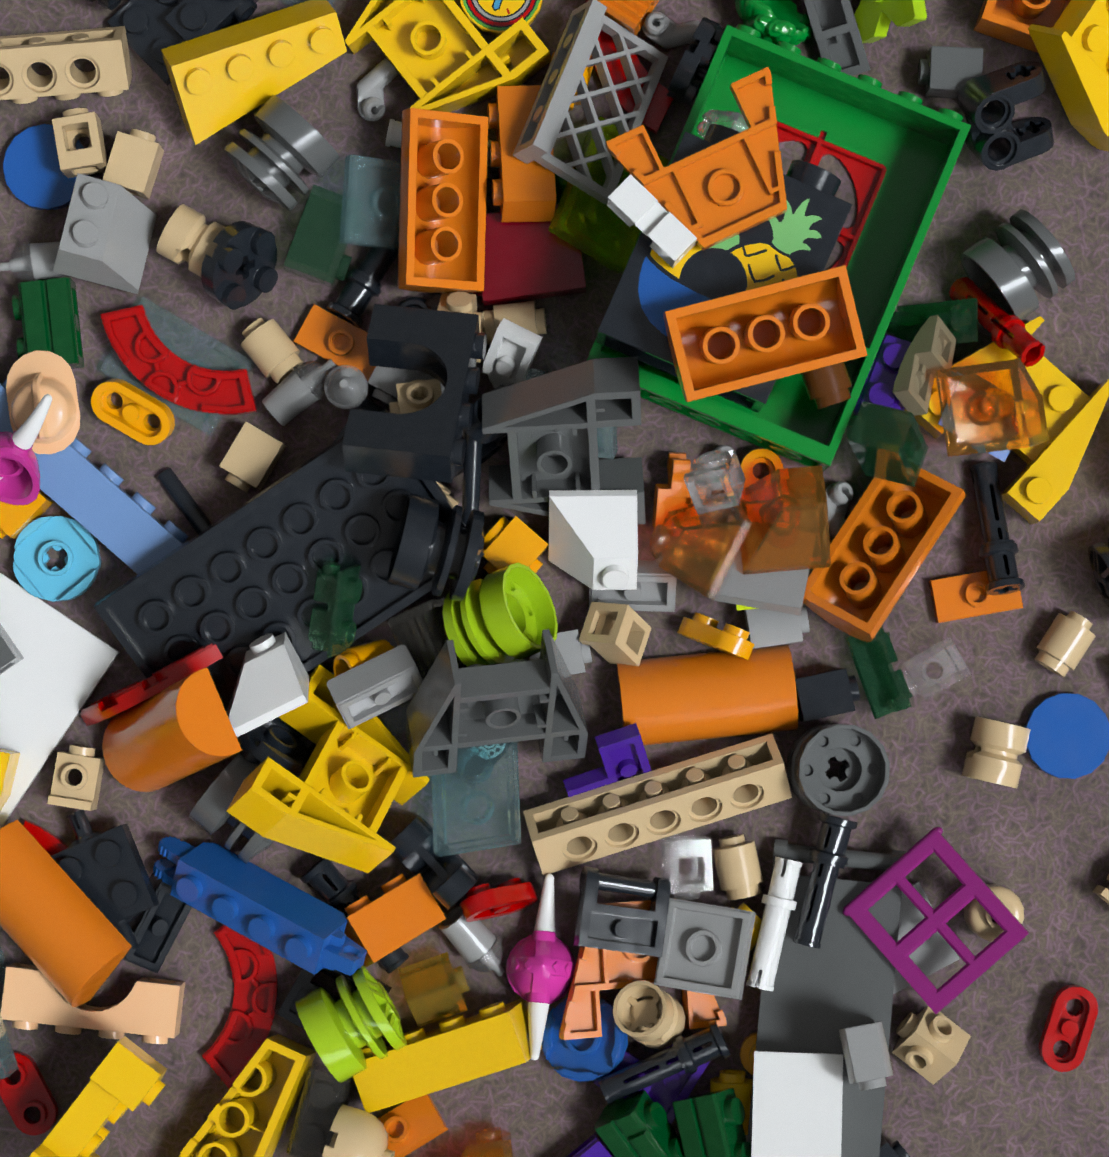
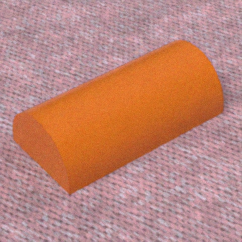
[398,108,488,293]
[664,265,868,402]
[803,452,966,642]
[617,644,798,746]
[102,667,242,792]
[0,820,132,1007]

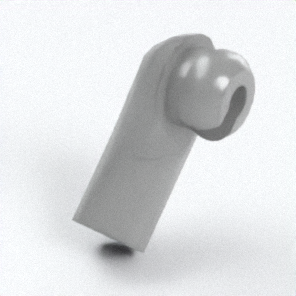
[356,58,399,121]

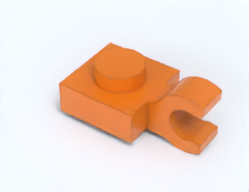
[652,452,701,531]

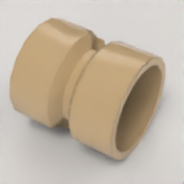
[156,204,225,277]
[962,717,1031,789]
[613,981,686,1049]

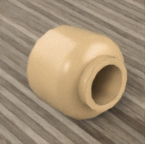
[964,884,1024,942]

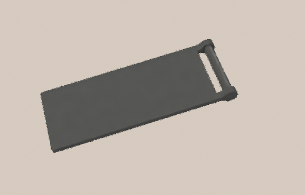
[747,838,905,1157]

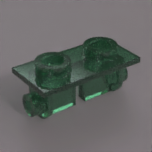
[887,298,978,344]
[308,562,362,658]
[845,625,913,719]

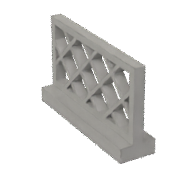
[513,0,668,204]

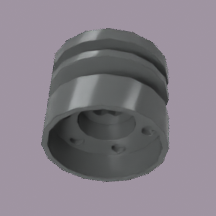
[223,95,340,212]
[960,209,1075,320]
[786,723,890,816]
[189,752,274,864]

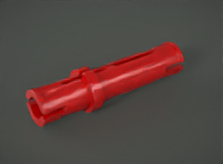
[949,277,1045,367]

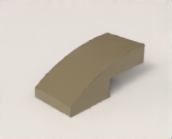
[893,315,956,416]

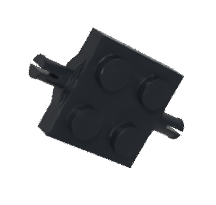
[51,810,160,951]

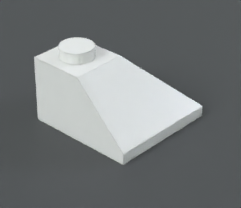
[548,490,638,590]
[227,632,310,737]

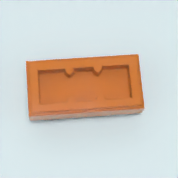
[293,304,376,382]
[929,571,1023,623]
[378,1094,448,1157]

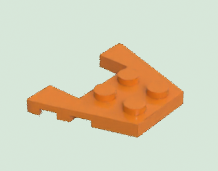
[605,67,787,251]
[559,898,727,1040]

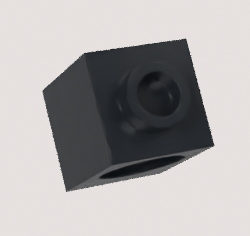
[795,668,860,722]

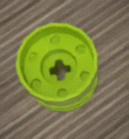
[442,563,558,667]
[295,965,407,1083]

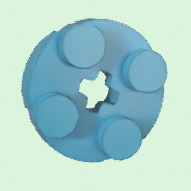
[13,516,101,602]

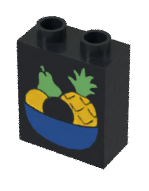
[596,124,853,413]

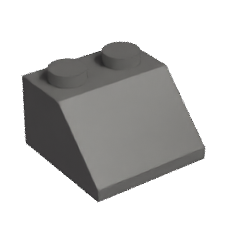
[53,173,157,294]

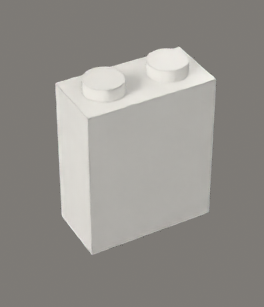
[751,1051,843,1157]

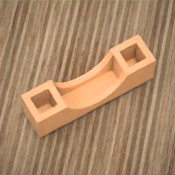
[0,963,185,1044]

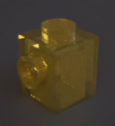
[398,952,470,1027]

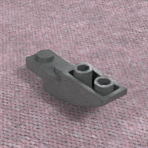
[804,0,871,76]

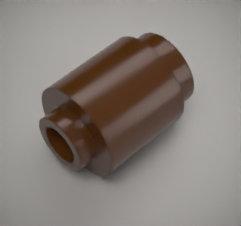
[801,362,852,409]

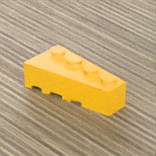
[161,0,347,145]
[353,999,542,1113]
[179,1034,317,1157]

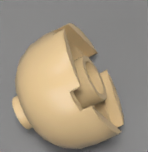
[322,1105,395,1157]

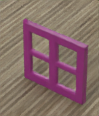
[842,827,1029,1014]

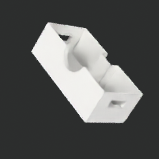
[607,174,697,268]

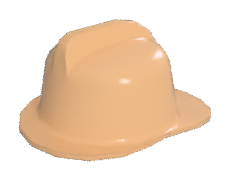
[6,350,80,454]

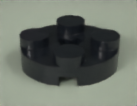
[667,17,725,106]
[201,221,278,310]
[239,717,316,778]

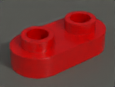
[460,878,538,922]
[1039,985,1098,1072]
[0,1051,58,1136]

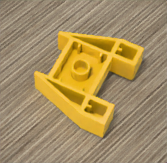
[345,0,551,112]
[1028,0,1109,152]
[904,316,1109,525]
[226,665,430,873]
[29,1036,167,1157]

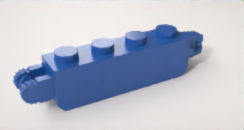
[153,836,367,976]

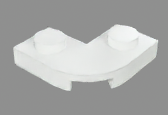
[483,318,543,388]

